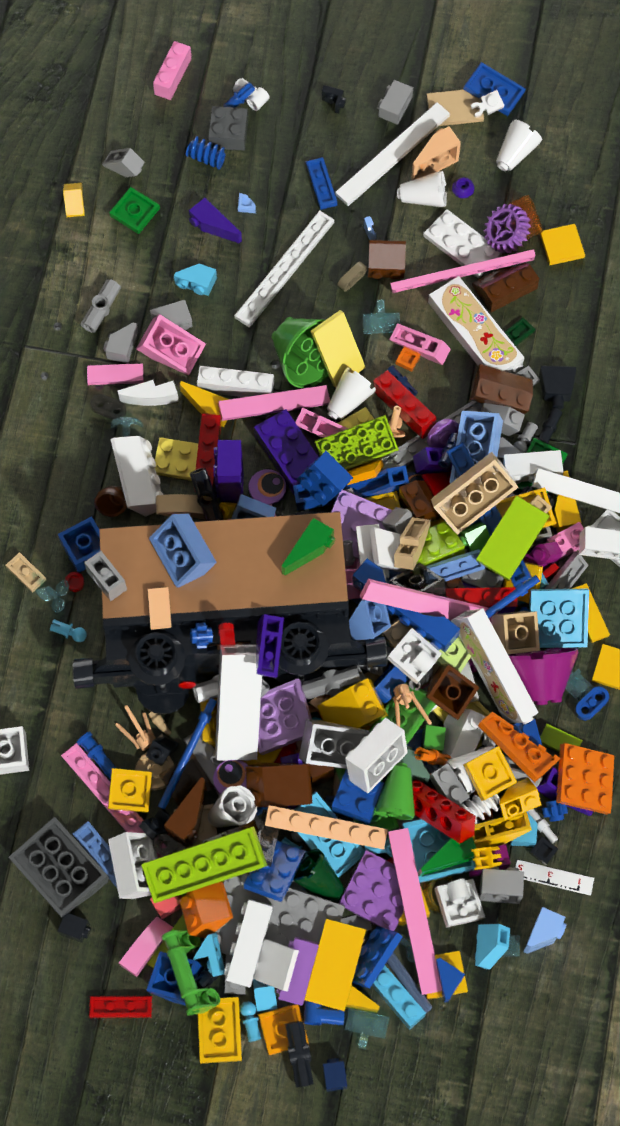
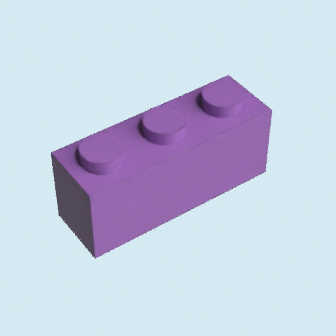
[276,937,319,1006]

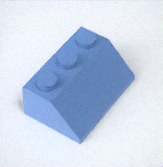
[149,514,217,588]

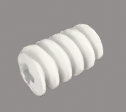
[459,794,500,824]

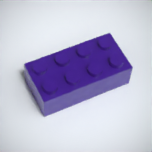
[254,409,318,495]
[214,440,244,503]

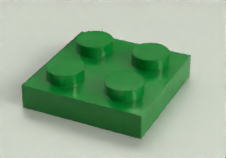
[109,187,160,234]

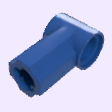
[303,1001,345,1025]

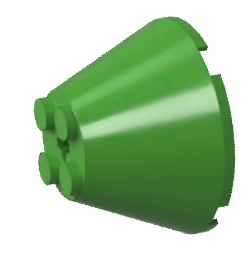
[272,317,329,388]

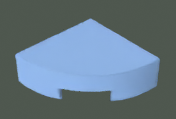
[238,193,256,213]
[364,216,376,240]

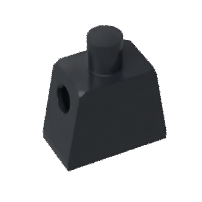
[539,366,576,410]

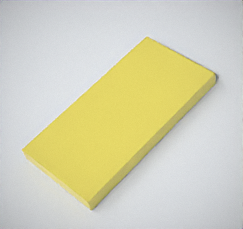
[311,310,366,388]

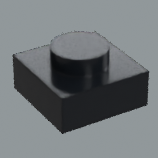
[530,837,558,866]

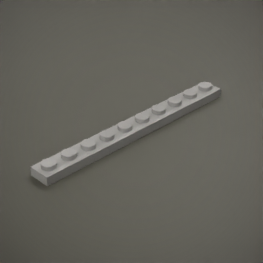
[379,365,540,471]

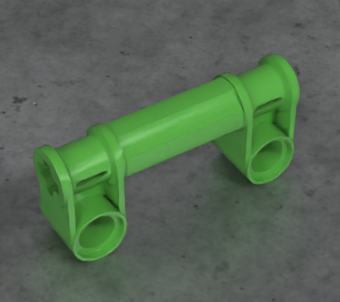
[161,930,220,1015]

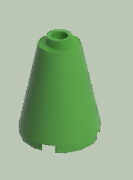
[374,763,415,820]

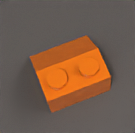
[179,882,233,938]

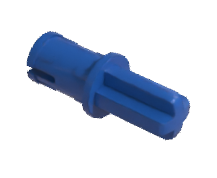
[223,83,255,108]

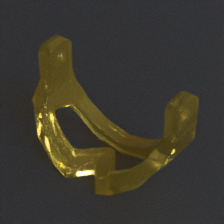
[423,876,454,913]

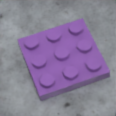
[339,850,404,931]

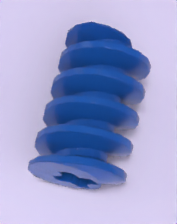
[186,136,225,170]

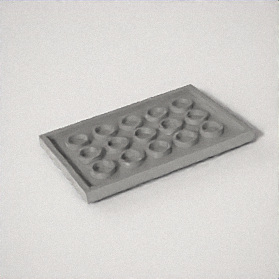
[213,873,345,956]

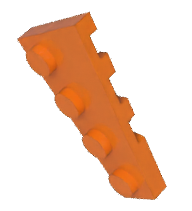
[478,712,561,783]

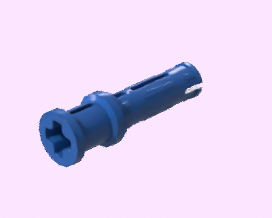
[77,732,117,779]

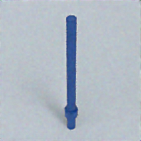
[485,575,540,618]
[158,698,217,809]

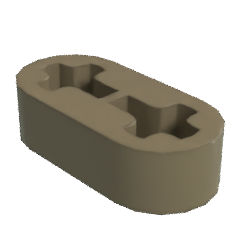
[337,262,368,292]

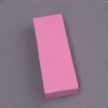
[87,364,144,385]

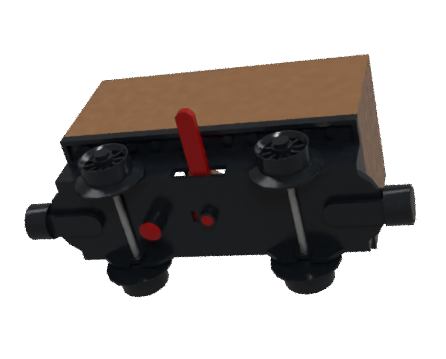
[72,512,387,714]

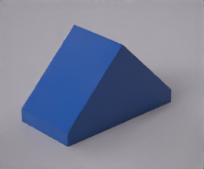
[436,958,465,1003]

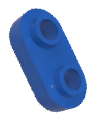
[575,687,609,721]

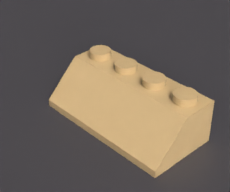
[431,452,518,535]

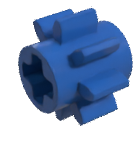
[190,623,213,649]
[542,800,568,822]

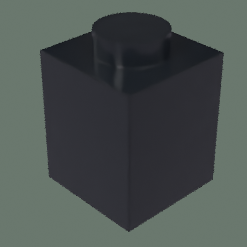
[58,913,91,943]

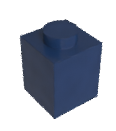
[323,1058,347,1092]

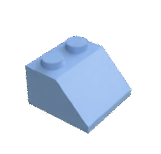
[524,907,567,954]

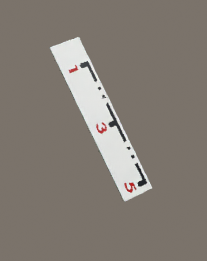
[516,860,594,896]

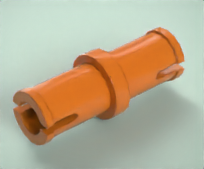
[415,747,451,766]

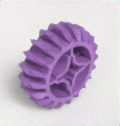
[483,204,531,253]

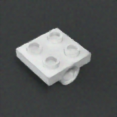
[387,628,442,684]
[434,879,485,927]

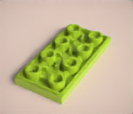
[315,415,399,470]
[476,496,550,581]

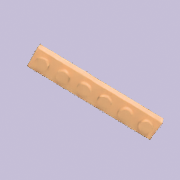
[264,805,388,849]

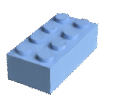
[450,411,503,484]

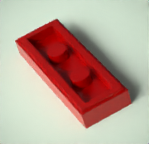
[89,996,152,1018]

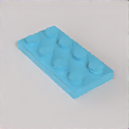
[294,791,365,878]

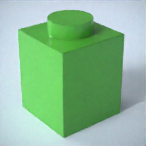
[421,725,446,753]

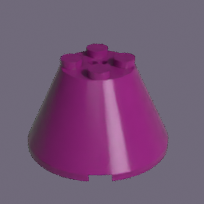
[508,647,579,705]

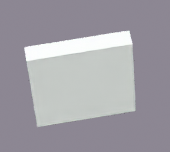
[370,527,406,572]
[253,939,299,991]

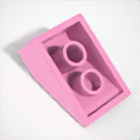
[136,314,206,375]

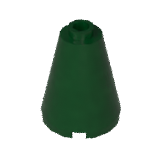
[293,849,345,903]

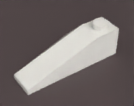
[440,709,487,768]

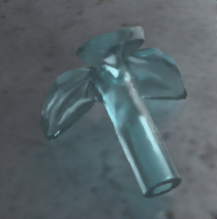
[111,417,143,437]
[36,580,69,613]

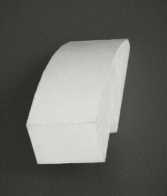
[118,380,179,406]

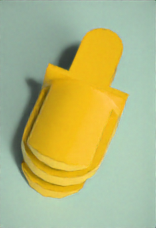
[471,846,502,870]

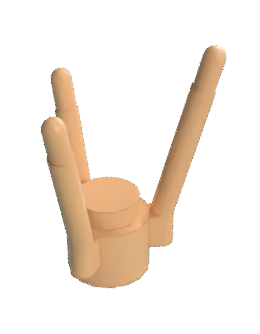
[393,684,432,727]
[115,705,156,751]

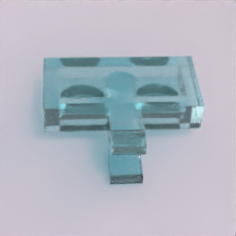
[363,300,400,334]
[345,1008,390,1050]

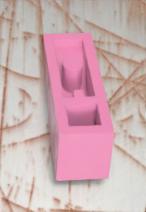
[389,323,451,365]

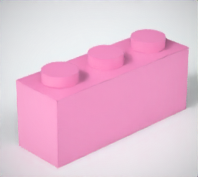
[153,41,191,100]

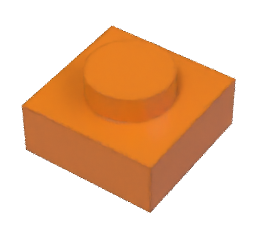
[396,347,421,372]

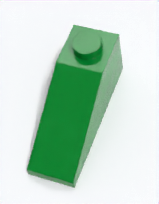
[281,518,336,576]
[417,837,477,877]

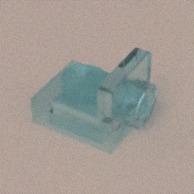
[565,668,595,701]

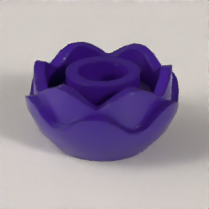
[452,177,474,198]

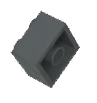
[209,106,248,151]

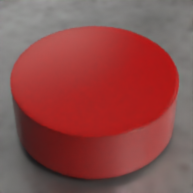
[65,572,85,592]

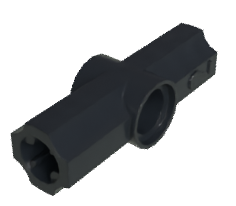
[190,468,224,521]
[285,1021,314,1087]

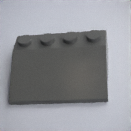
[8,817,110,917]

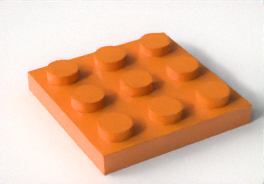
[556,743,614,815]

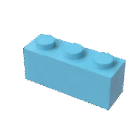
[372,966,426,1030]

